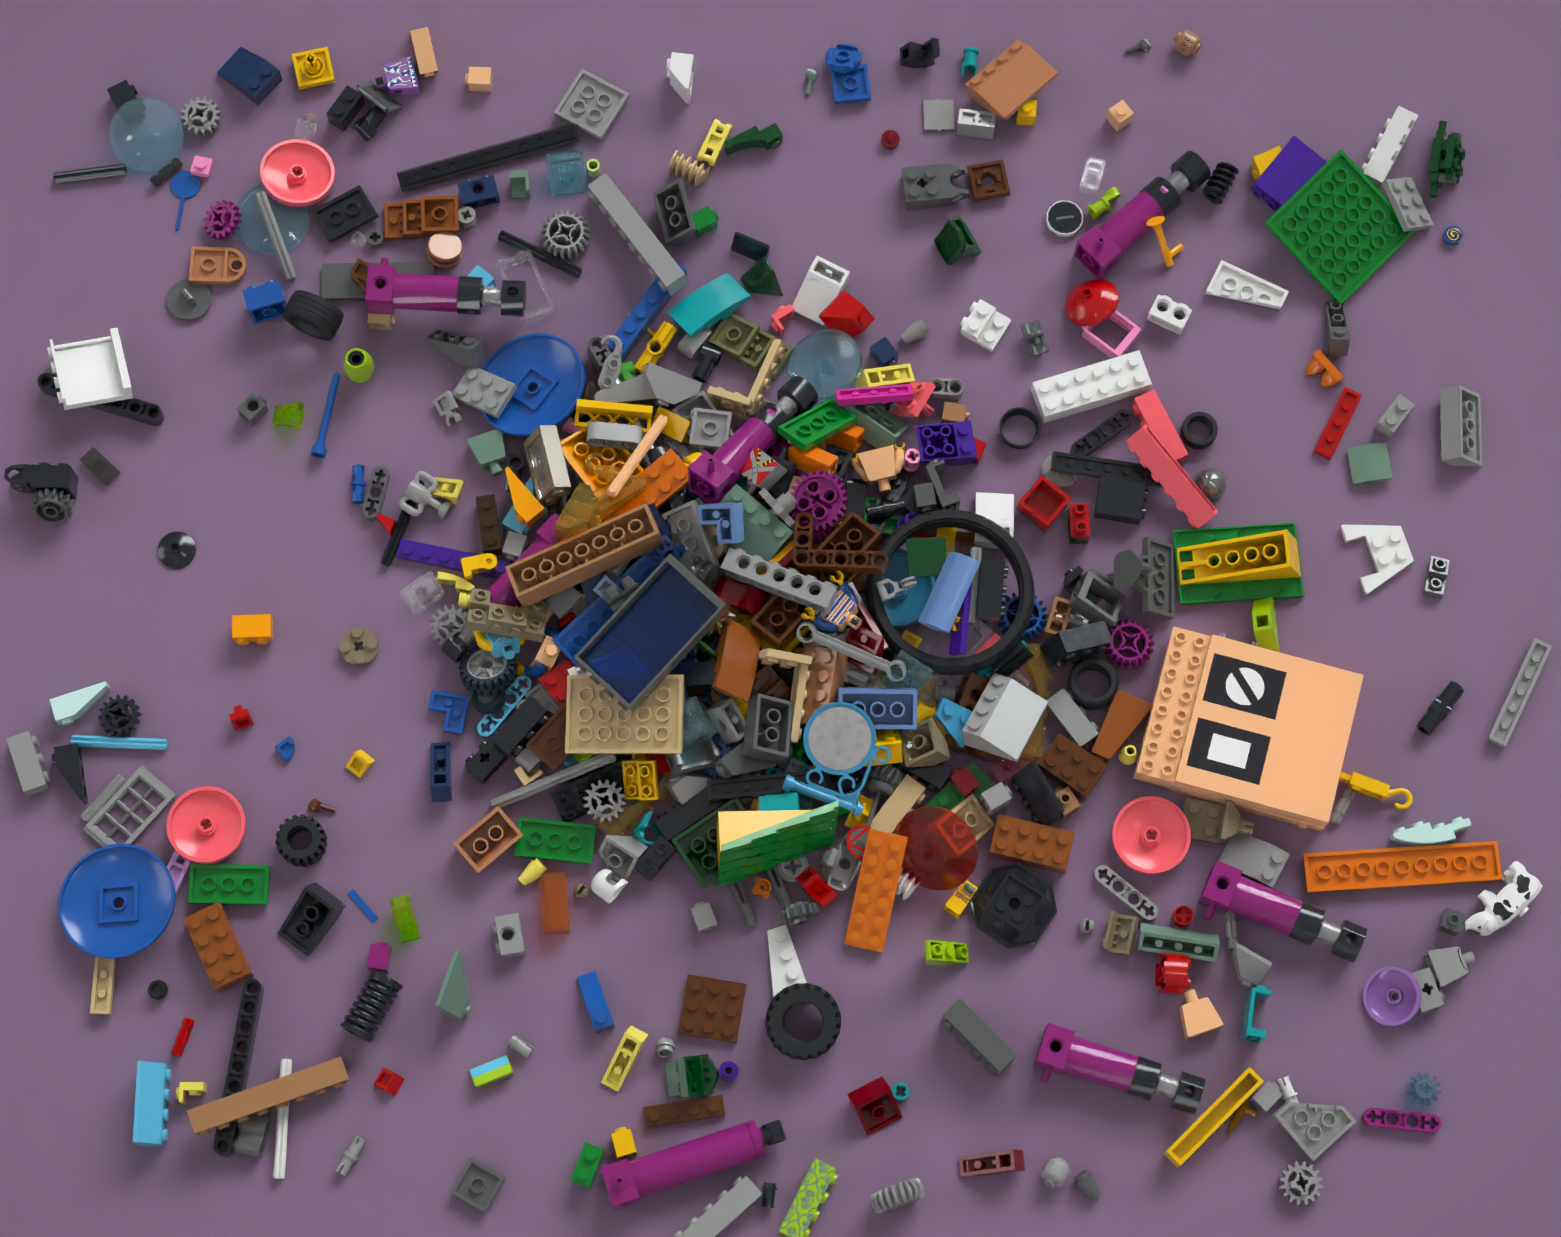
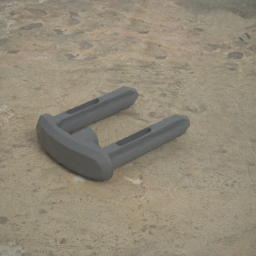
[729,865,793,928]

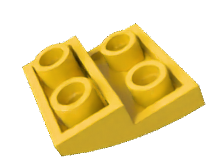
[622,760,659,800]

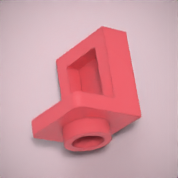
[770,304,794,336]

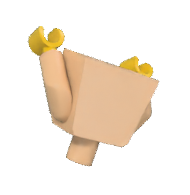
[850,443,906,493]

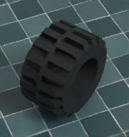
[275,814,328,867]

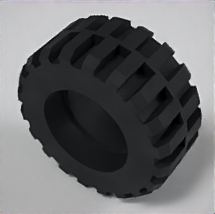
[765,983,841,1060]

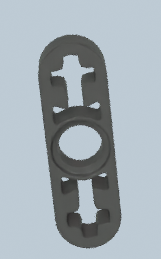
[362,466,390,521]

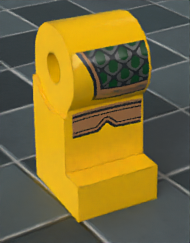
[461,553,498,581]
[944,879,978,919]

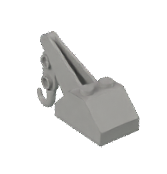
[593,335,702,408]

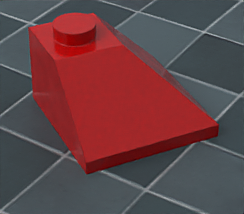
[818,290,875,343]

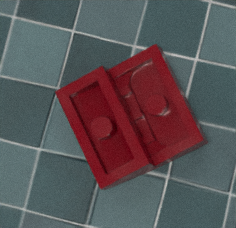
[845,626,885,675]

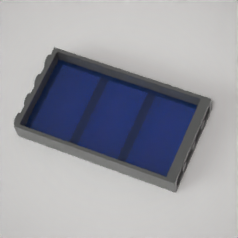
[573,554,730,712]

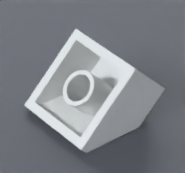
[666,52,694,104]

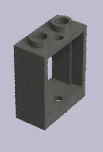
[1067,570,1125,628]

